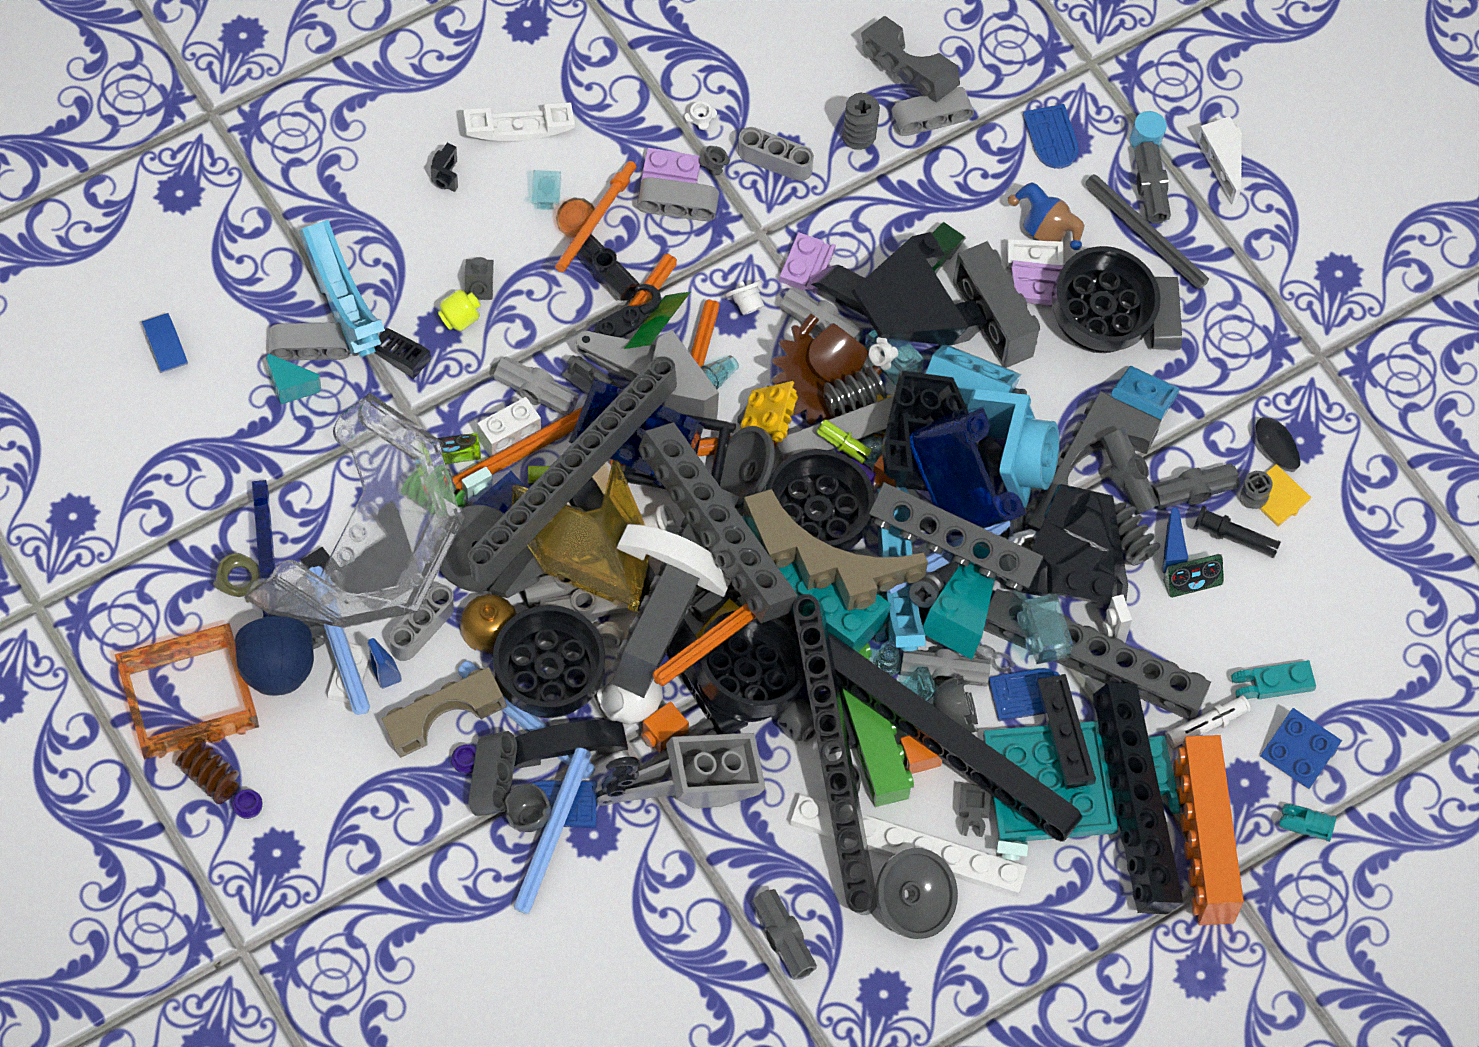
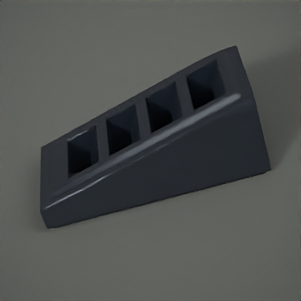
[374,328,431,379]

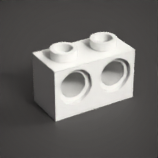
[477,397,541,456]

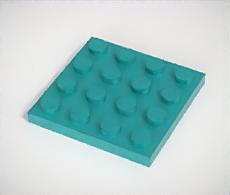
[983,721,1118,842]

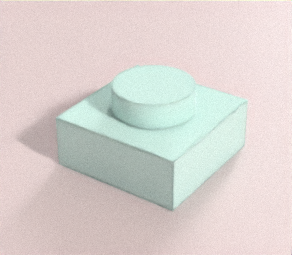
[462,467,493,501]
[996,838,1028,860]

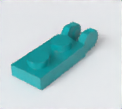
[1231,660,1316,700]
[1149,735,1180,814]

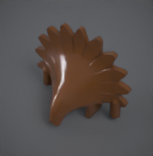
[772,313,883,424]

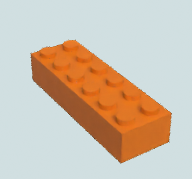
[1173,735,1244,925]

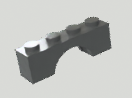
[861,16,960,102]

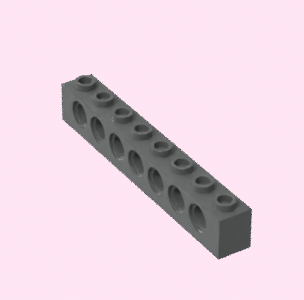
[638,422,798,623]
[984,589,1211,720]

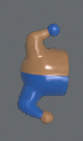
[1008,182,1085,250]

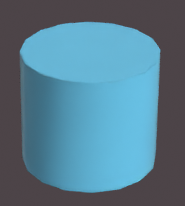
[1130,111,1167,149]

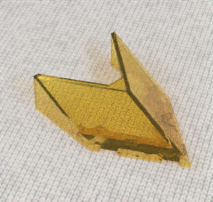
[512,460,650,613]

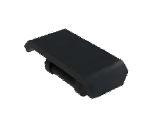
[810,265,866,316]

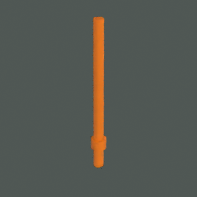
[555,161,637,273]

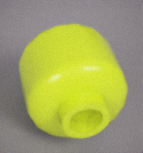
[438,289,481,331]

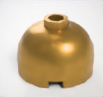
[460,594,517,654]

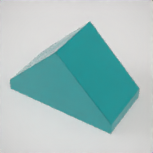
[266,354,321,405]

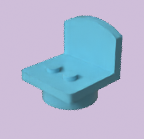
[967,389,1059,508]

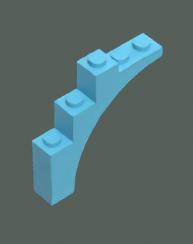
[299,220,385,357]
[877,487,925,651]

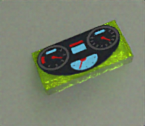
[421,433,481,467]

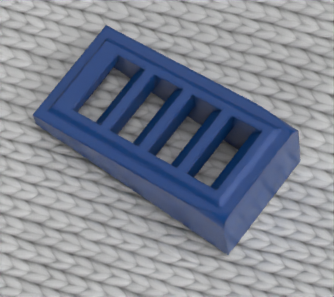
[1162,508,1188,573]
[368,638,402,689]

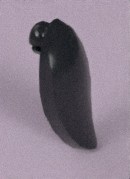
[1255,417,1301,472]

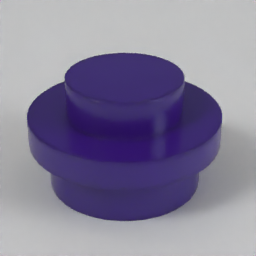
[451,744,477,774]
[232,789,263,819]

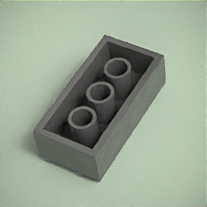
[953,241,1040,368]

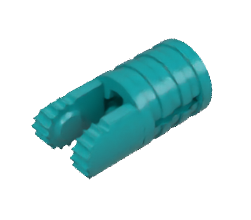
[1279,803,1337,842]

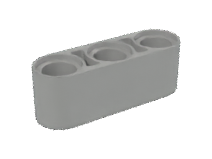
[892,87,974,136]
[738,127,814,181]
[637,177,719,221]
[269,323,351,361]
[389,584,454,661]

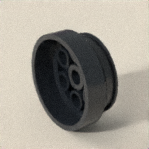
[1052,246,1161,353]
[766,449,875,551]
[493,605,605,718]
[693,610,806,722]

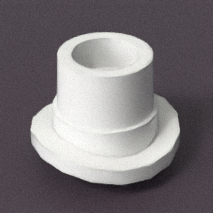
[726,279,764,316]
[640,504,676,534]

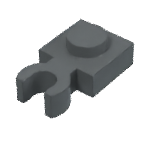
[959,784,991,837]

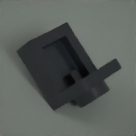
[431,142,458,192]

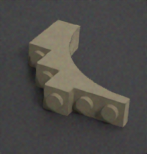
[743,489,928,611]

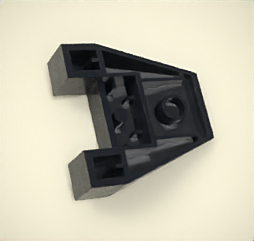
[851,232,987,346]

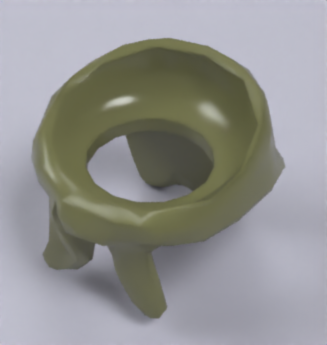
[213,553,262,603]

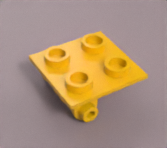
[740,381,798,442]

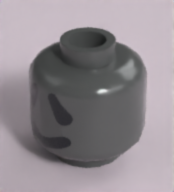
[777,698,816,742]

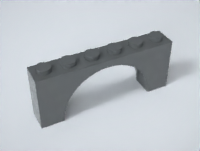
[1024,391,1162,531]

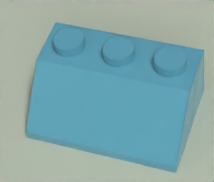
[926,345,1021,407]

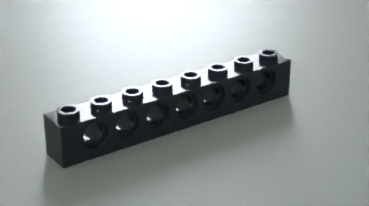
[1092,682,1184,914]

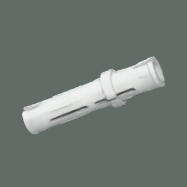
[1165,695,1251,749]

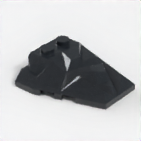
[882,370,991,494]
[1021,484,1128,610]

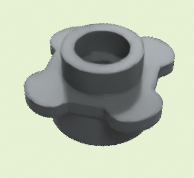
[699,146,730,175]

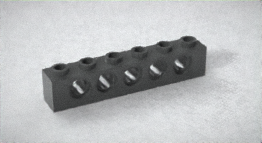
[869,483,1043,592]

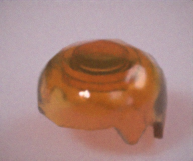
[556,197,599,238]

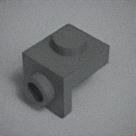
[465,257,494,300]

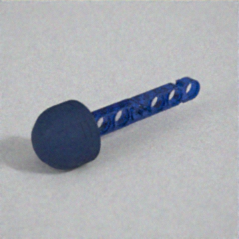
[235,480,314,696]

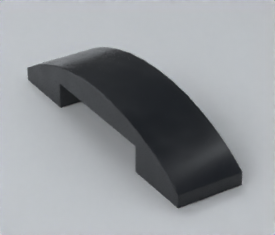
[514,720,628,769]

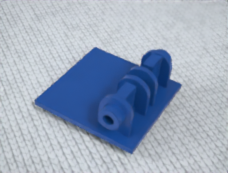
[1260,708,1342,789]

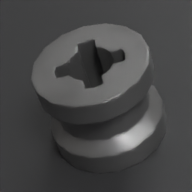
[909,572,944,608]

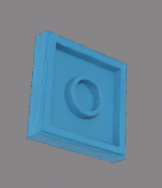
[1111,366,1180,420]

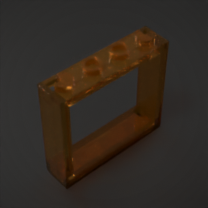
[115,623,259,760]

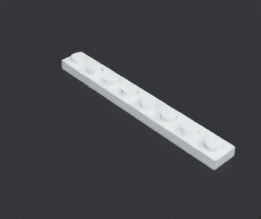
[790,795,1028,897]

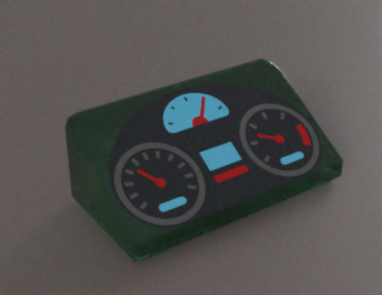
[1163,554,1224,598]

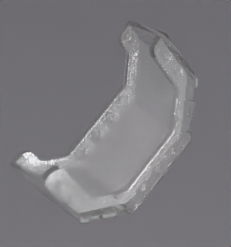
[244,393,465,628]

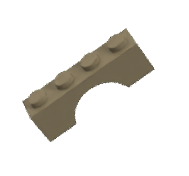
[382,667,508,758]

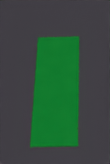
[624,291,692,349]

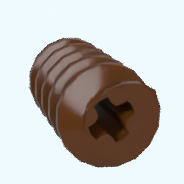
[176,739,239,804]

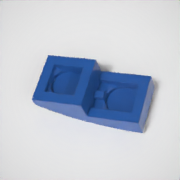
[141,313,188,373]

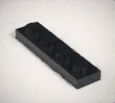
[1036,674,1096,789]

